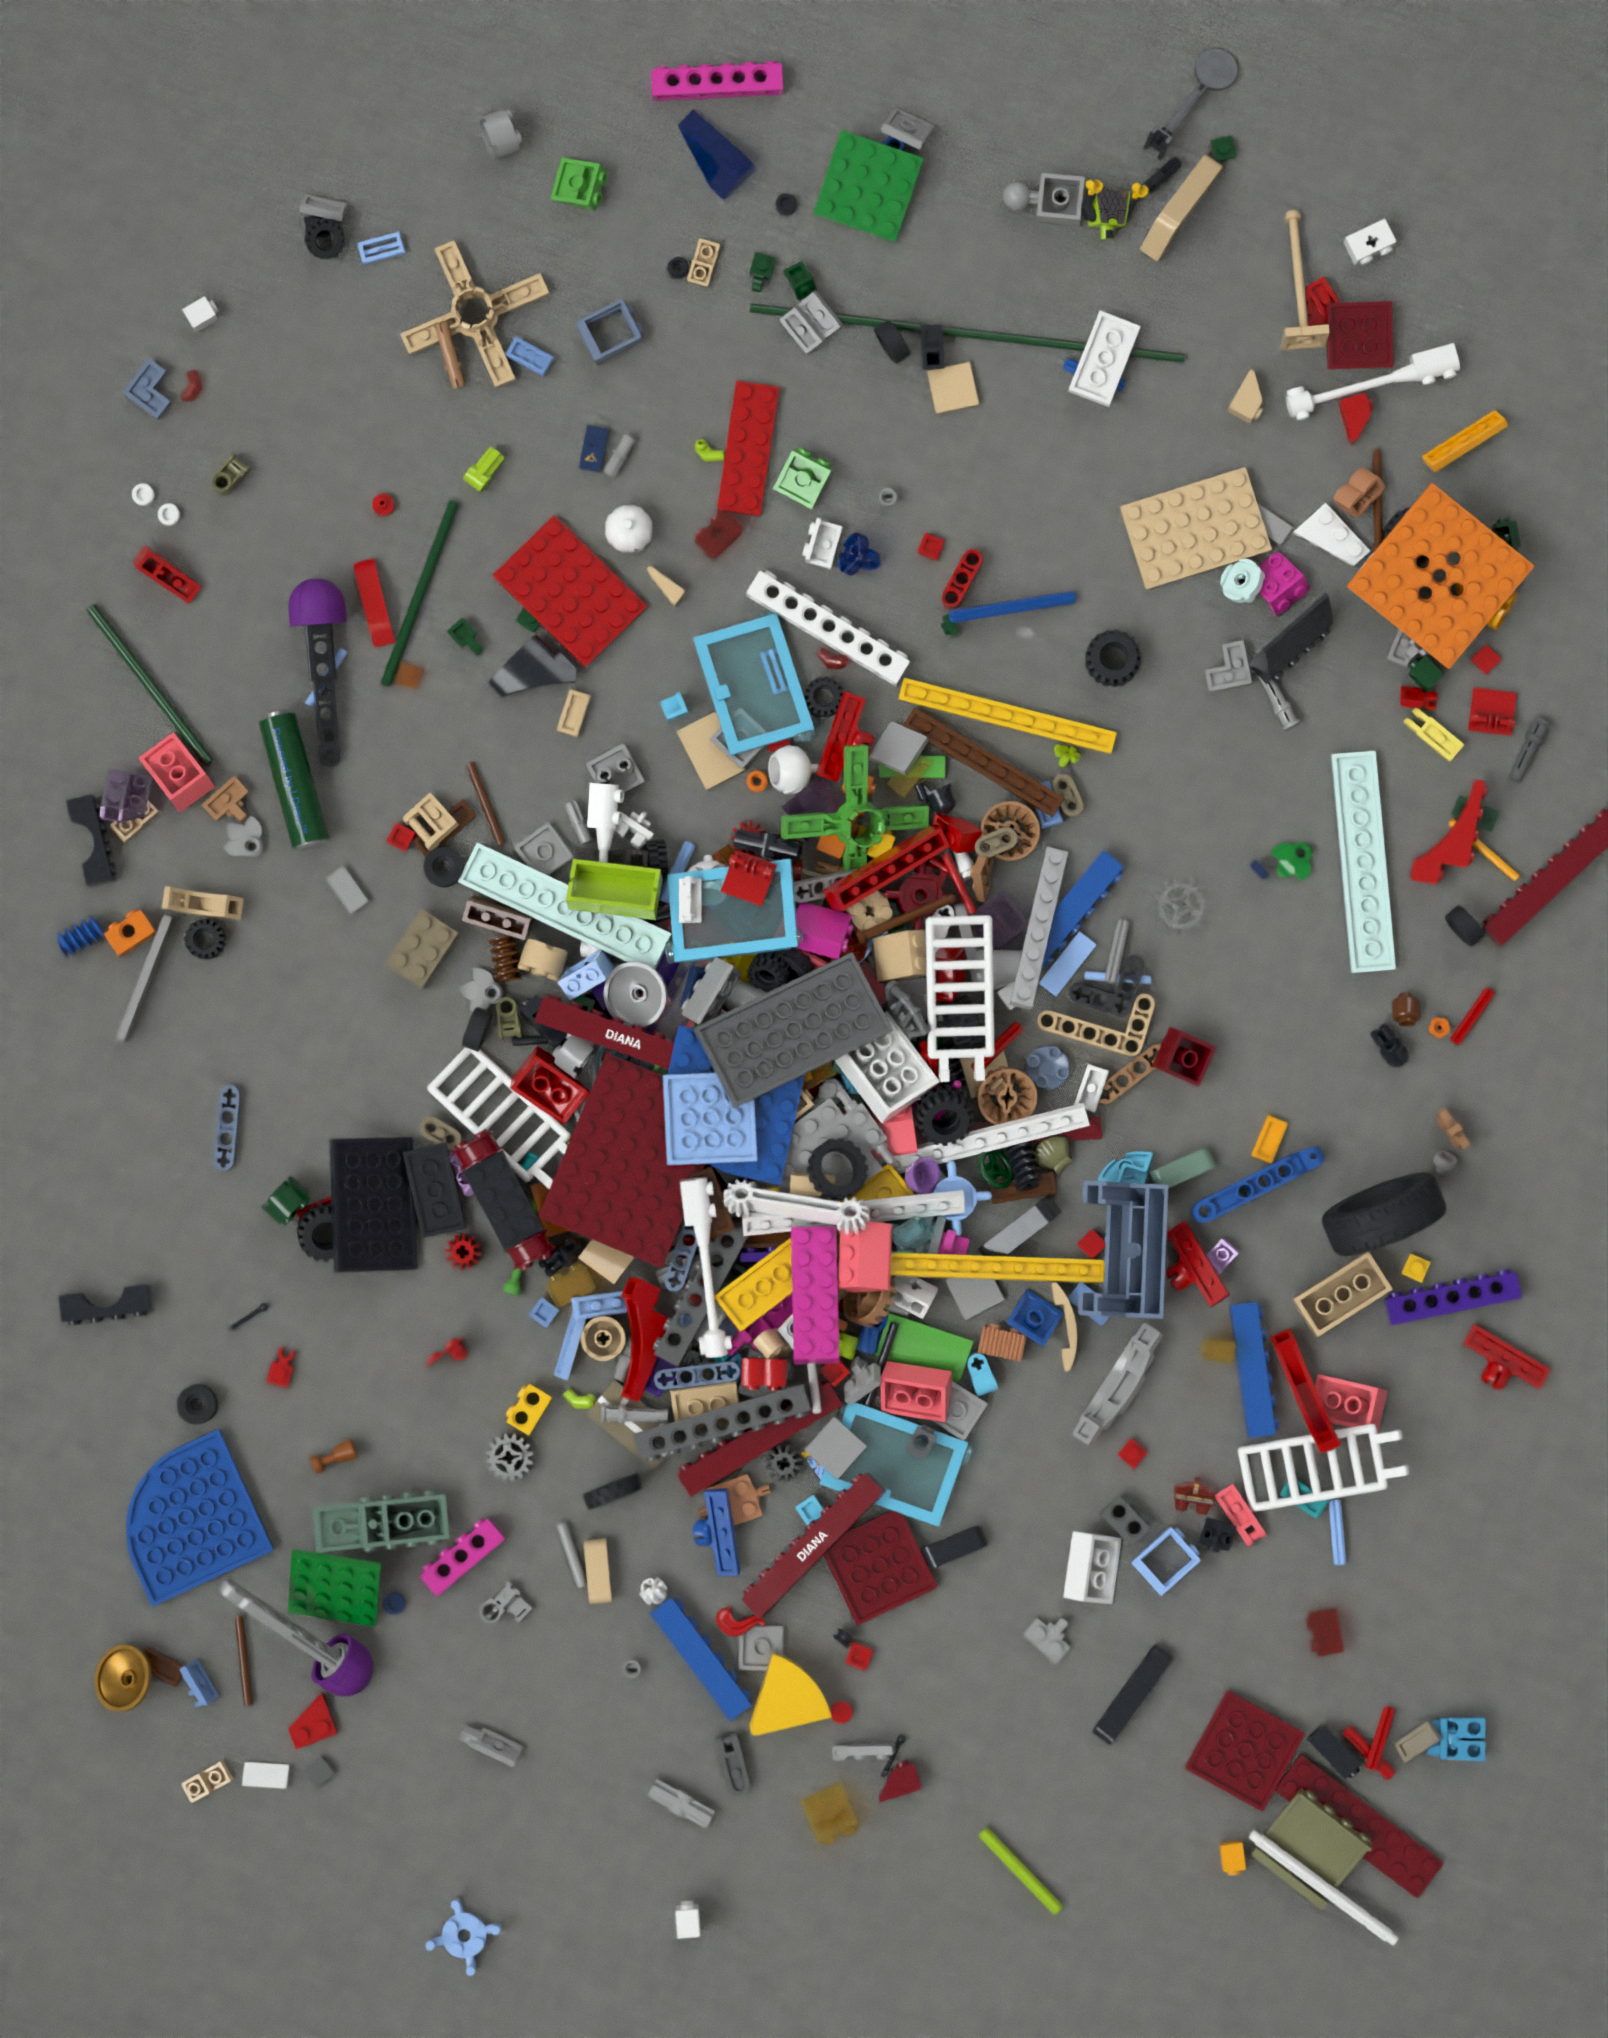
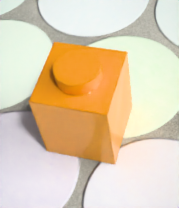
[1218,1840,1246,1875]

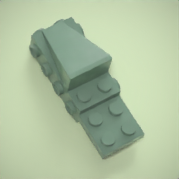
[312,1490,450,1553]

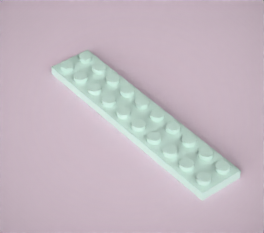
[1331,751,1396,974]
[458,843,672,969]

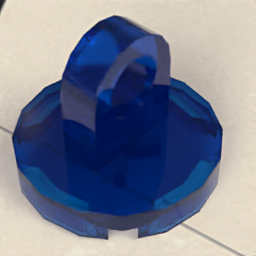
[838,532,881,576]

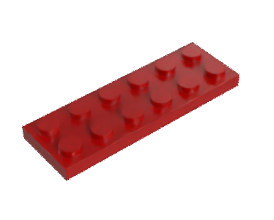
[717,381,779,517]

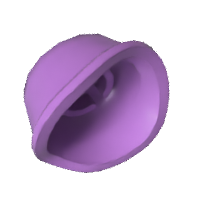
[905,1158,940,1195]

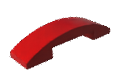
[353,558,395,648]

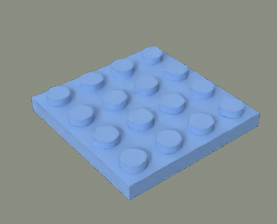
[663,1073,757,1165]

